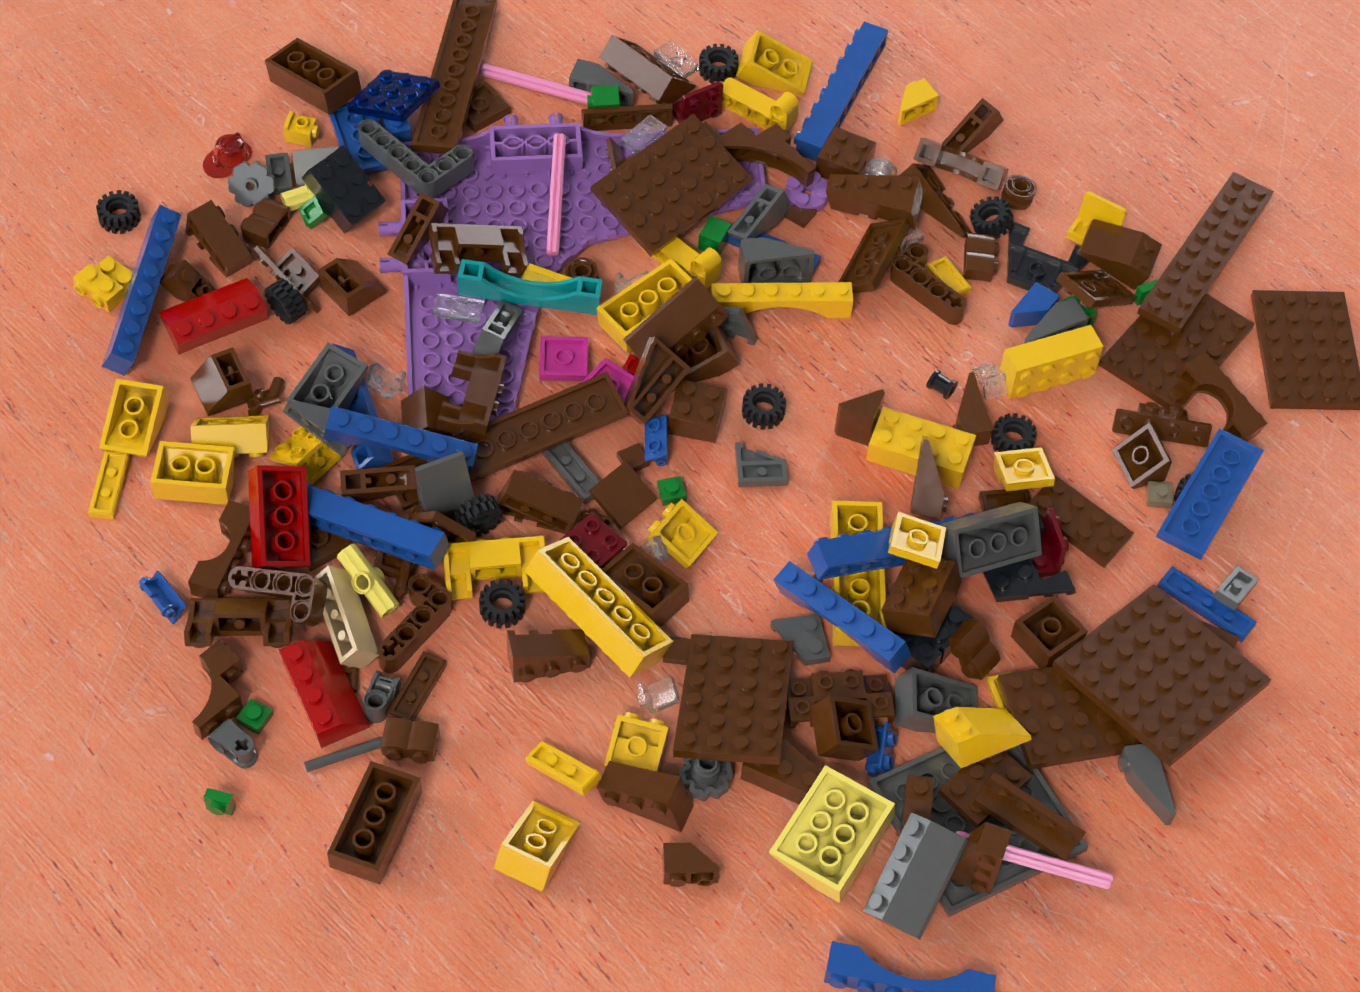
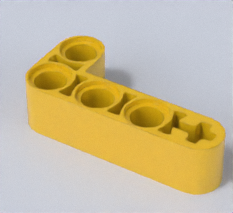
[722,78,799,131]
[642,238,722,289]

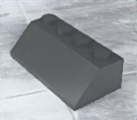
[937,502,1042,578]
[863,813,969,940]

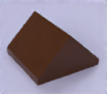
[401,386,453,437]
[834,389,885,446]
[1112,422,1172,489]

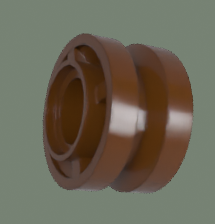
[1001,175,1036,210]
[565,257,599,279]

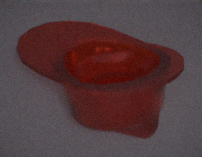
[203,132,252,178]

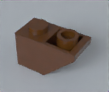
[160,260,216,302]
[662,842,719,887]

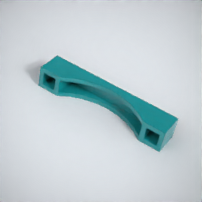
[458,259,603,315]

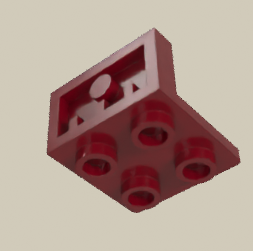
[672,81,724,124]
[1031,507,1069,578]
[560,513,627,569]

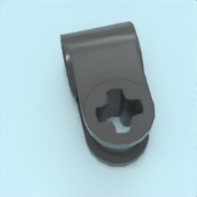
[363,670,402,723]
[207,719,257,768]

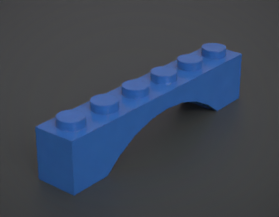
[332,343,394,469]
[323,406,478,474]
[773,561,911,673]
[824,941,996,992]

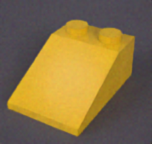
[736,30,813,95]
[99,379,171,457]
[933,707,1032,768]
[493,801,580,891]

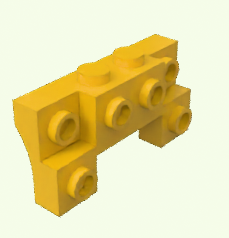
[444,536,545,600]

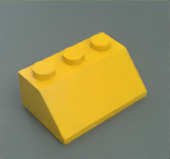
[190,415,270,458]
[150,441,235,505]

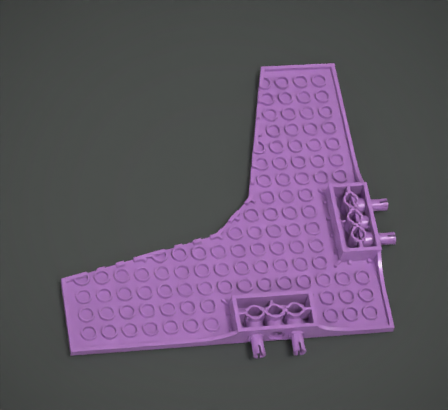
[378,112,765,436]

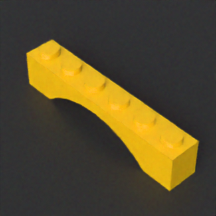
[710,282,853,318]

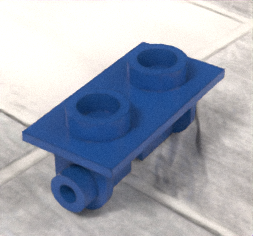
[645,414,668,466]
[139,571,187,624]
[865,721,897,777]

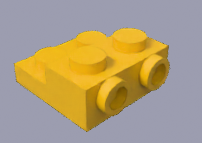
[73,255,133,313]
[993,447,1055,491]
[646,499,718,569]
[888,512,946,569]
[604,712,670,772]

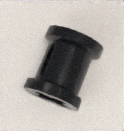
[926,369,958,400]

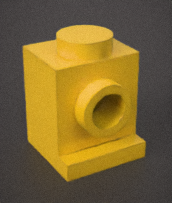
[283,111,320,147]

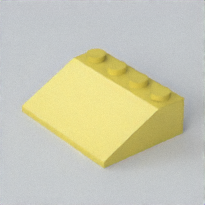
[769,765,895,903]

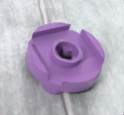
[785,171,828,212]

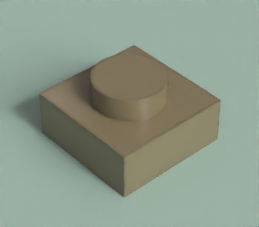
[1146,481,1173,509]

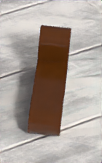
[890,242,967,325]
[228,566,327,626]
[377,574,452,673]

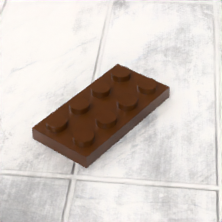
[839,218,911,294]
[1056,270,1137,309]
[1028,475,1134,568]

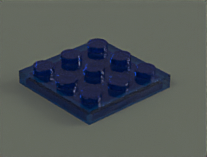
[347,70,440,122]

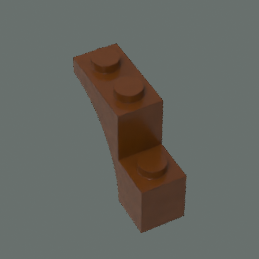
[192,640,243,740]

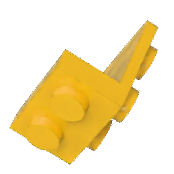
[1065,191,1127,245]

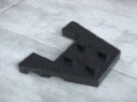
[1007,222,1090,293]
[982,515,1076,602]

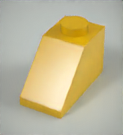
[897,78,939,126]

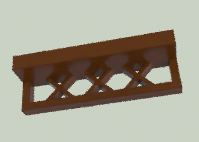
[581,103,673,131]
[973,772,1086,861]

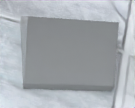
[292,145,338,187]

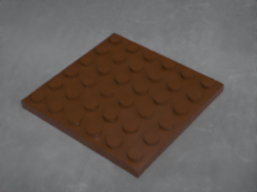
[1052,585,1271,767]

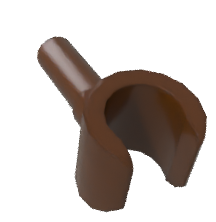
[247,397,281,416]

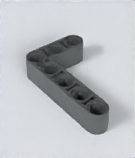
[358,119,474,198]

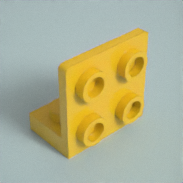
[269,426,344,485]

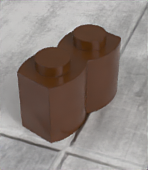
[241,197,291,249]
[963,232,999,282]
[948,619,1001,680]
[380,718,440,764]

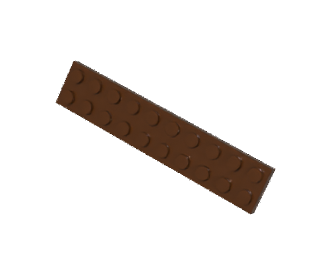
[411,0,498,154]
[1137,172,1274,335]
[383,372,628,511]

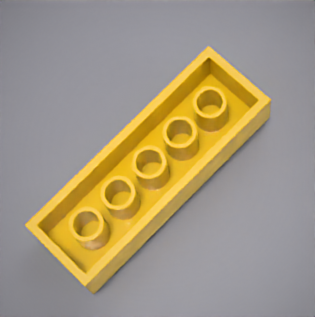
[830,500,887,647]
[525,537,673,677]

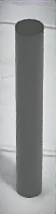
[304,737,382,772]

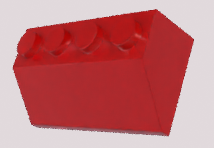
[159,278,267,355]
[248,465,311,571]
[279,639,370,748]

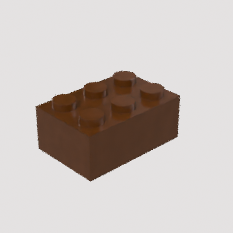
[881,559,962,638]

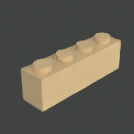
[315,565,378,669]

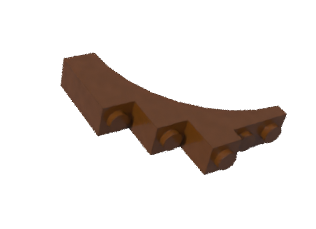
[703,122,815,187]

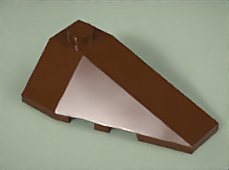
[899,163,971,238]

